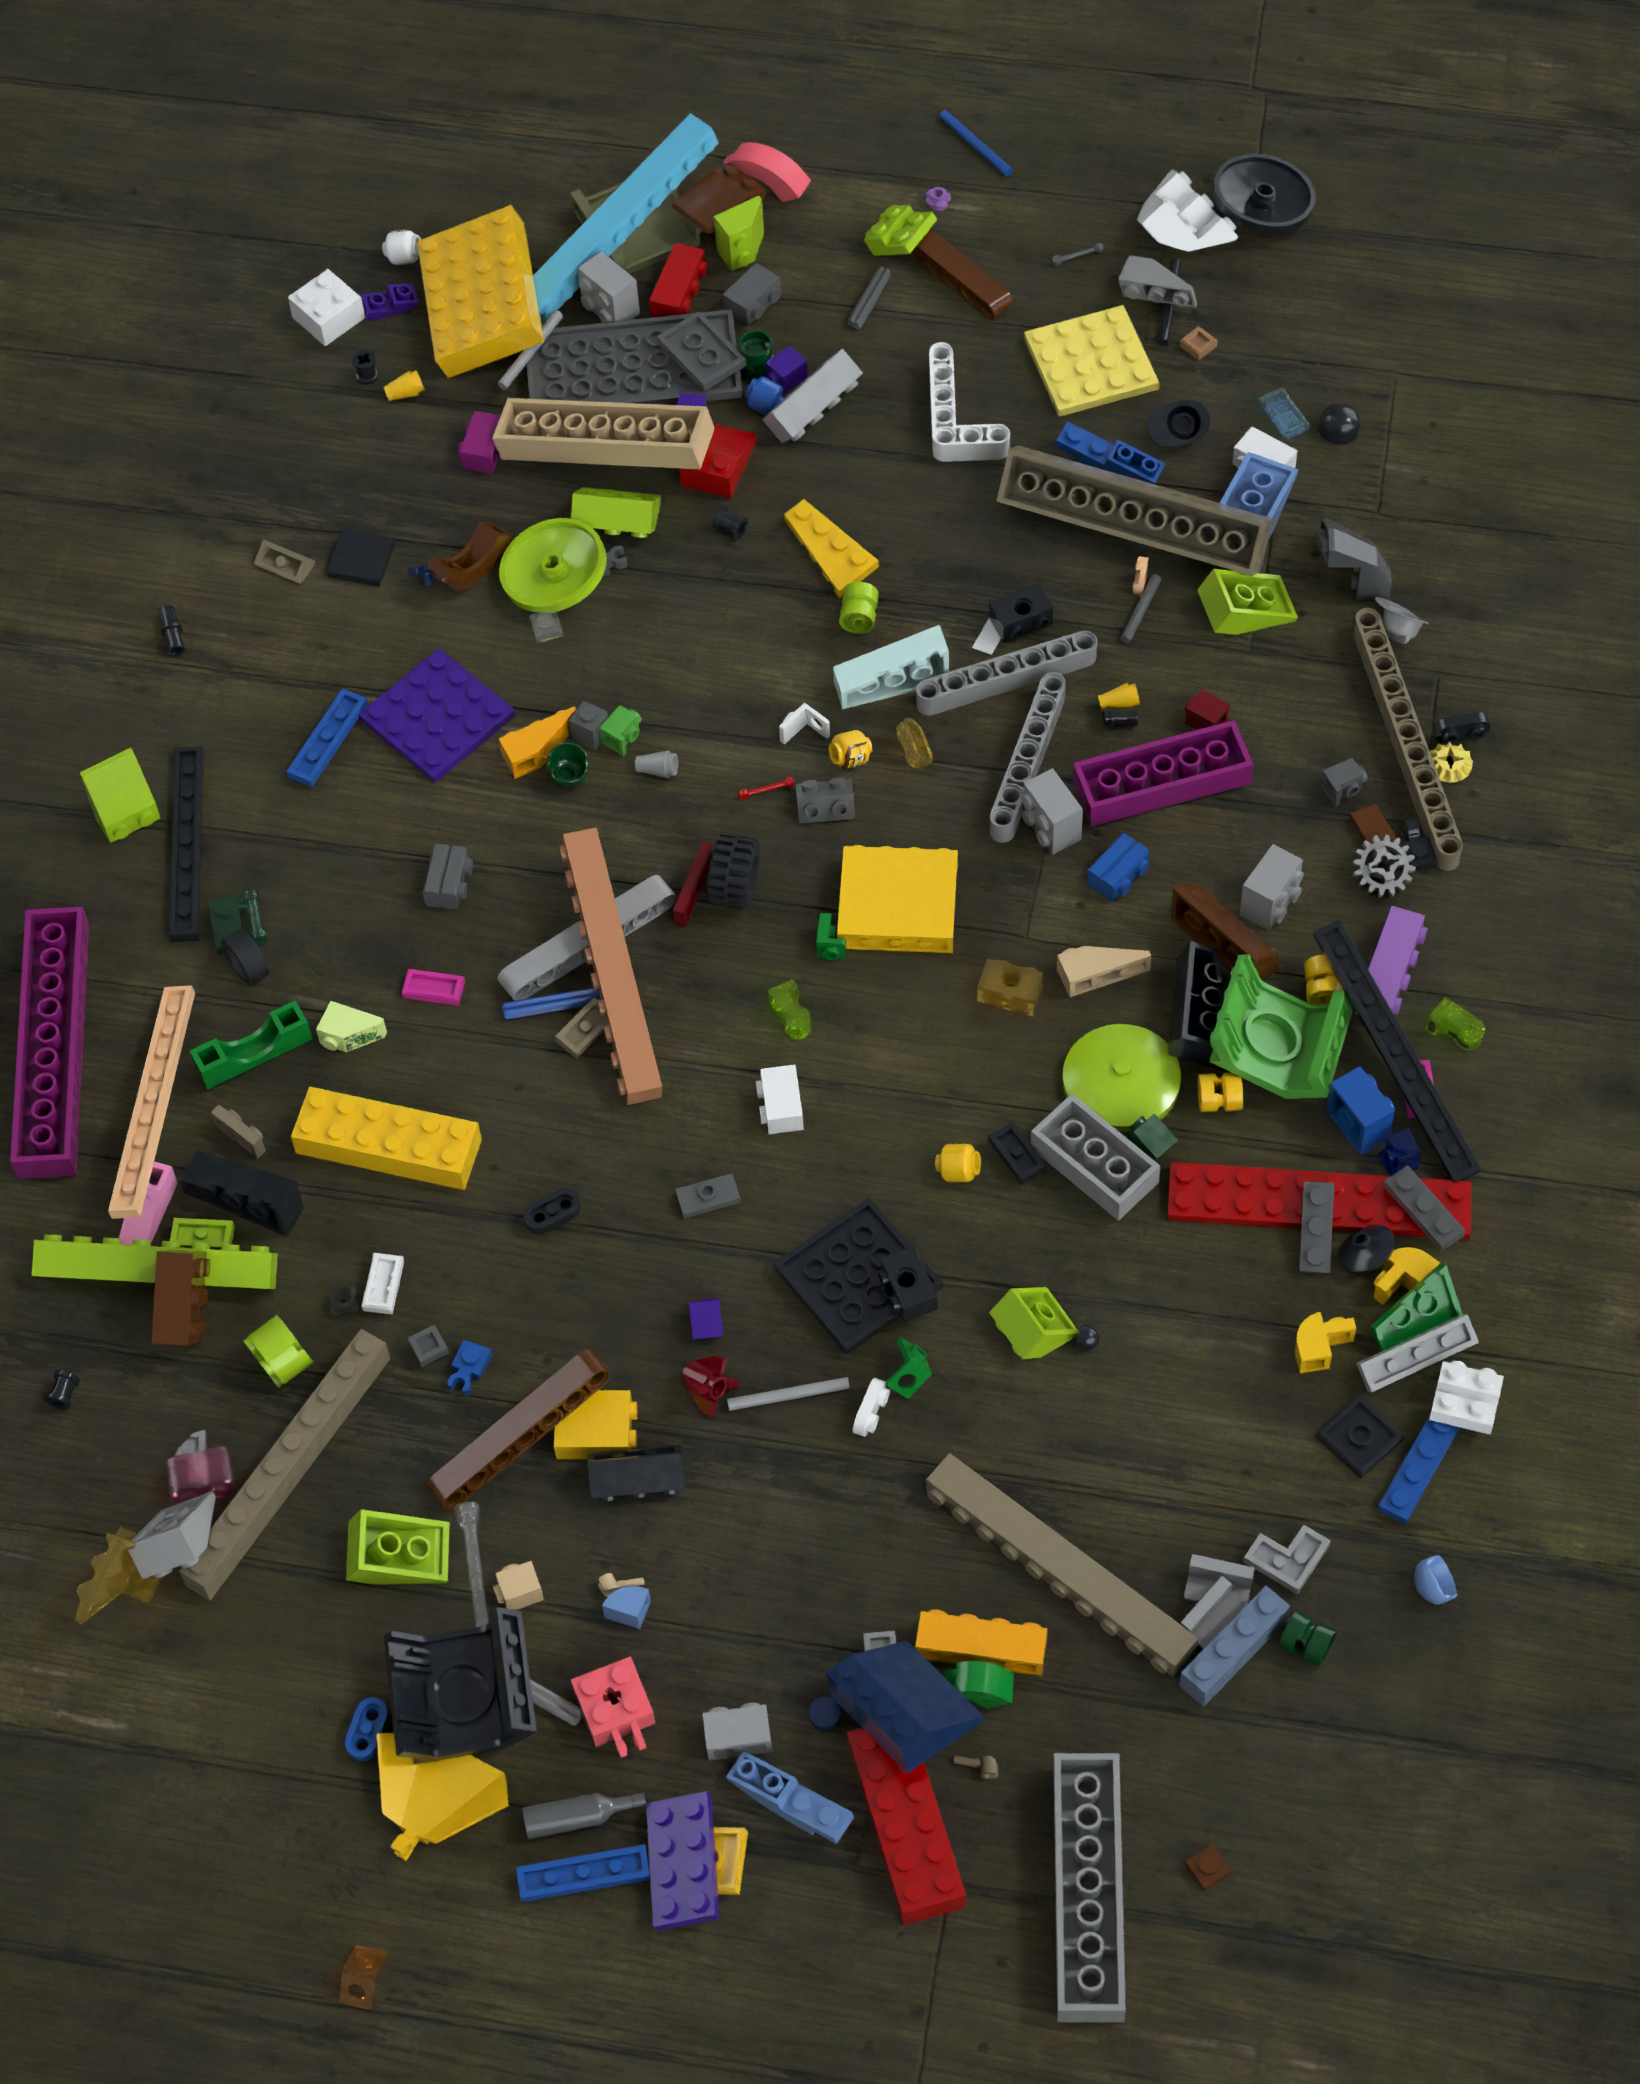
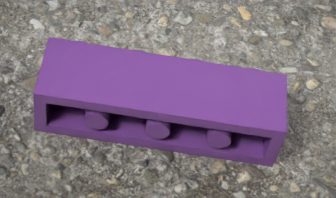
[1355,906,1428,1015]

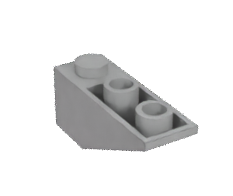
[1118,256,1197,308]

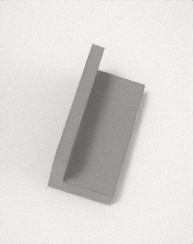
[1184,1554,1254,1604]
[1181,1576,1247,1650]

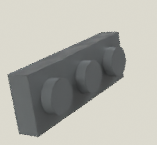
[1383,1166,1466,1252]
[1299,1181,1334,1274]

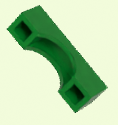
[189,1000,312,1090]

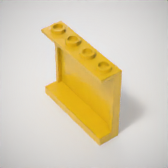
[837,845,958,953]

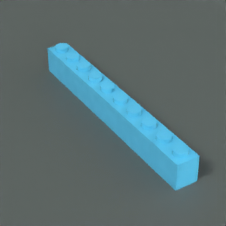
[533,113,719,325]

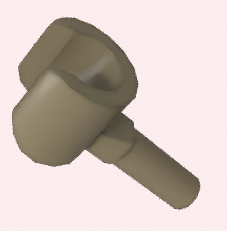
[954,1755,998,1779]

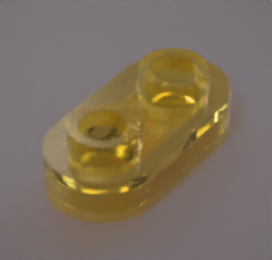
[896,718,933,769]

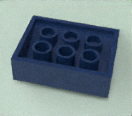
[825,1640,985,1774]

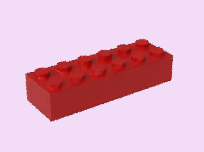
[847,1728,966,1926]

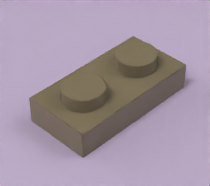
[555,997,607,1059]
[211,1105,266,1159]

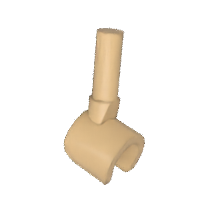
[598,1573,644,1597]

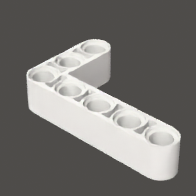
[929,342,1010,462]

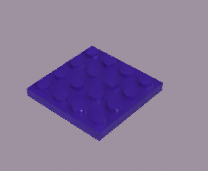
[358,648,516,783]

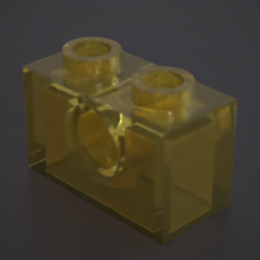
[977,958,1043,1016]

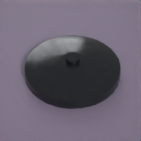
[1212,154,1316,234]

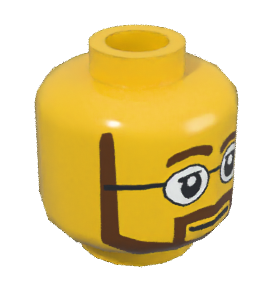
[828,730,872,769]

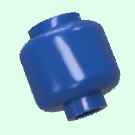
[744,376,785,416]

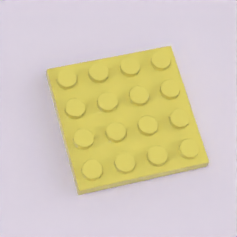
[1024,305,1159,417]

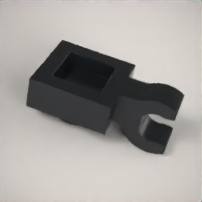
[1401,819,1437,871]

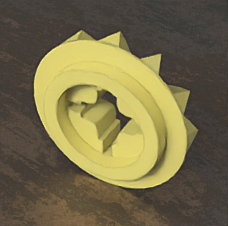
[1430,741,1473,783]

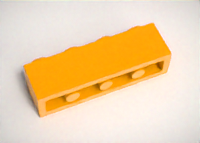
[915,1610,1047,1676]

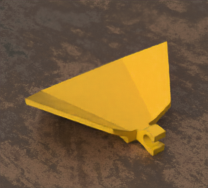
[377,1733,509,1861]

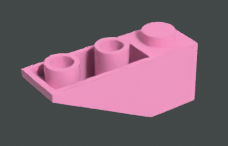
[119,1162,178,1245]

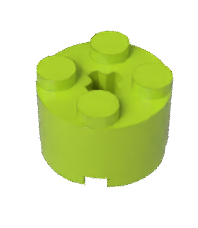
[243,1315,313,1388]

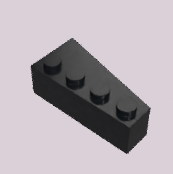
[1168,941,1224,1071]
[179,1151,304,1237]

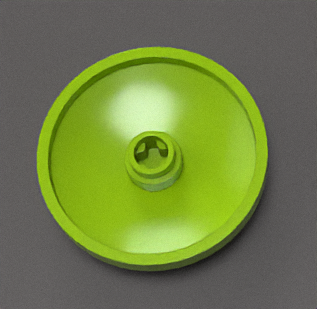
[499,518,607,613]
[1063,1024,1181,1132]

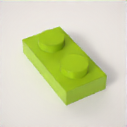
[170,1218,235,1250]

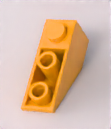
[498,706,576,779]

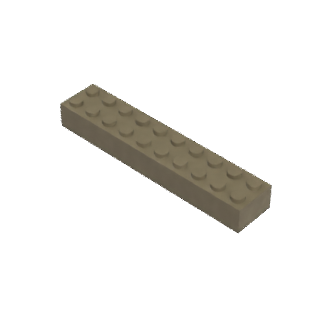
[997,445,1274,576]

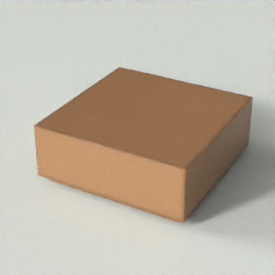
[1180,326,1218,361]

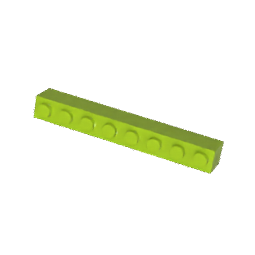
[32,1234,278,1289]

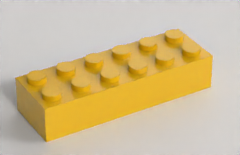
[291,1086,482,1190]

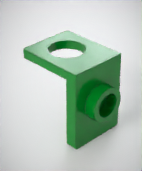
[886,1337,932,1399]

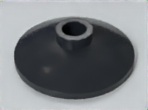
[1339,1225,1396,1274]

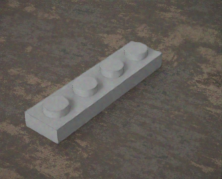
[1356,1314,1479,1392]

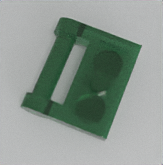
[208,889,268,955]

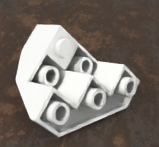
[1137,169,1238,252]

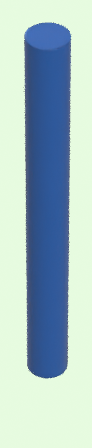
[939,110,1013,177]

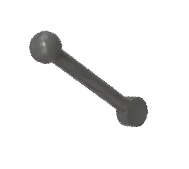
[1052,243,1104,266]

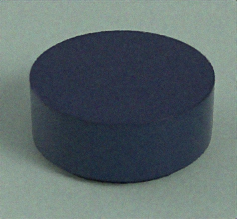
[809,1697,841,1731]

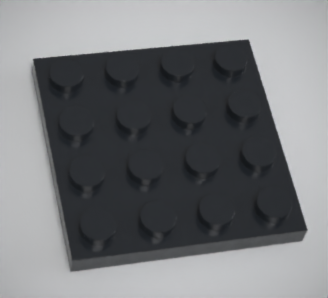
[773,1198,943,1355]

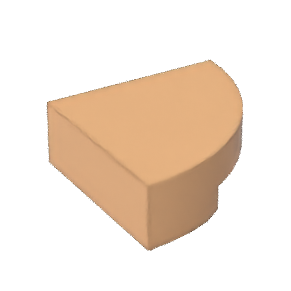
[1132,557,1148,596]

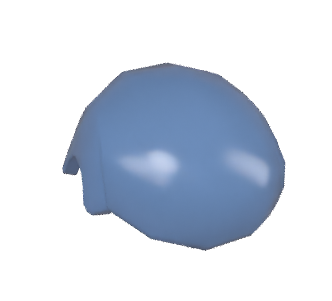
[1414,1555,1457,1605]

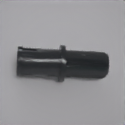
[159,605,185,656]

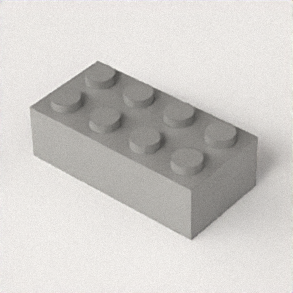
[1031,1094,1160,1221]

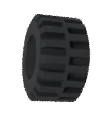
[707,833,760,909]

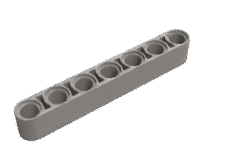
[916,631,1097,716]
[990,672,1066,843]
[497,875,677,1001]

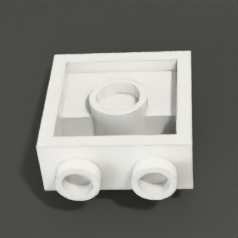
[1429,1361,1504,1435]

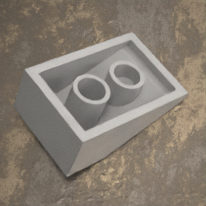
[126,1491,216,1579]

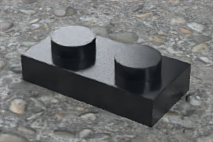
[988,1121,1046,1185]

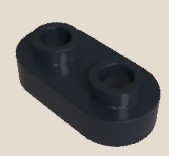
[1433,712,1491,744]
[524,1188,581,1234]

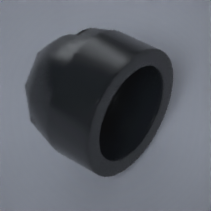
[1075,1324,1099,1350]

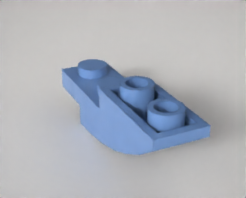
[726,1751,854,1844]

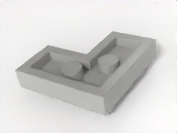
[1243,1525,1331,1595]

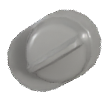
[1375,597,1429,644]

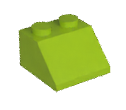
[714,196,764,271]
[989,1287,1079,1359]

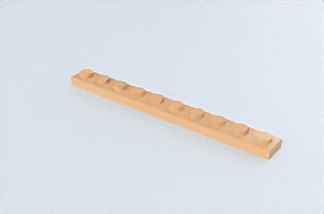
[108,985,195,1219]

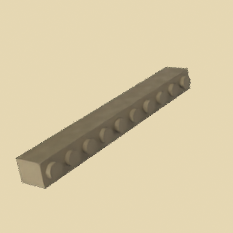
[179,1329,391,1601]
[926,1453,1198,1678]

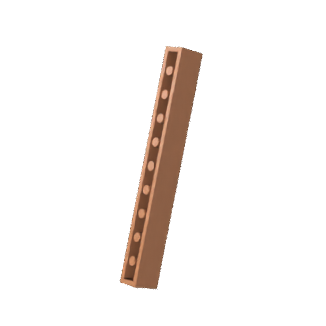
[559,827,662,1105]

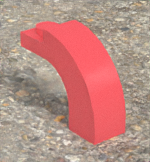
[723,143,811,202]

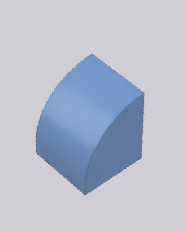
[602,1586,651,1629]

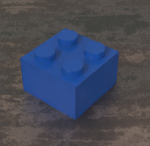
[1326,1066,1395,1156]

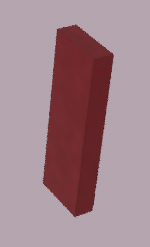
[673,841,713,928]

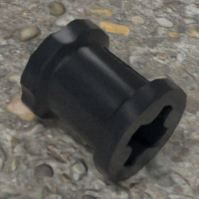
[352,350,379,385]
[712,507,748,540]
[44,1370,80,1410]

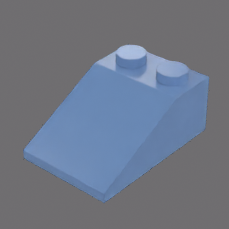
[1220,452,1298,538]

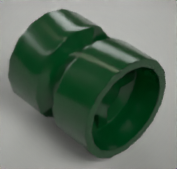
[739,329,774,380]
[1279,1610,1337,1667]

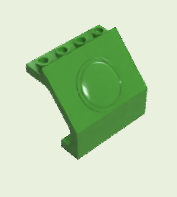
[1209,954,1353,1099]

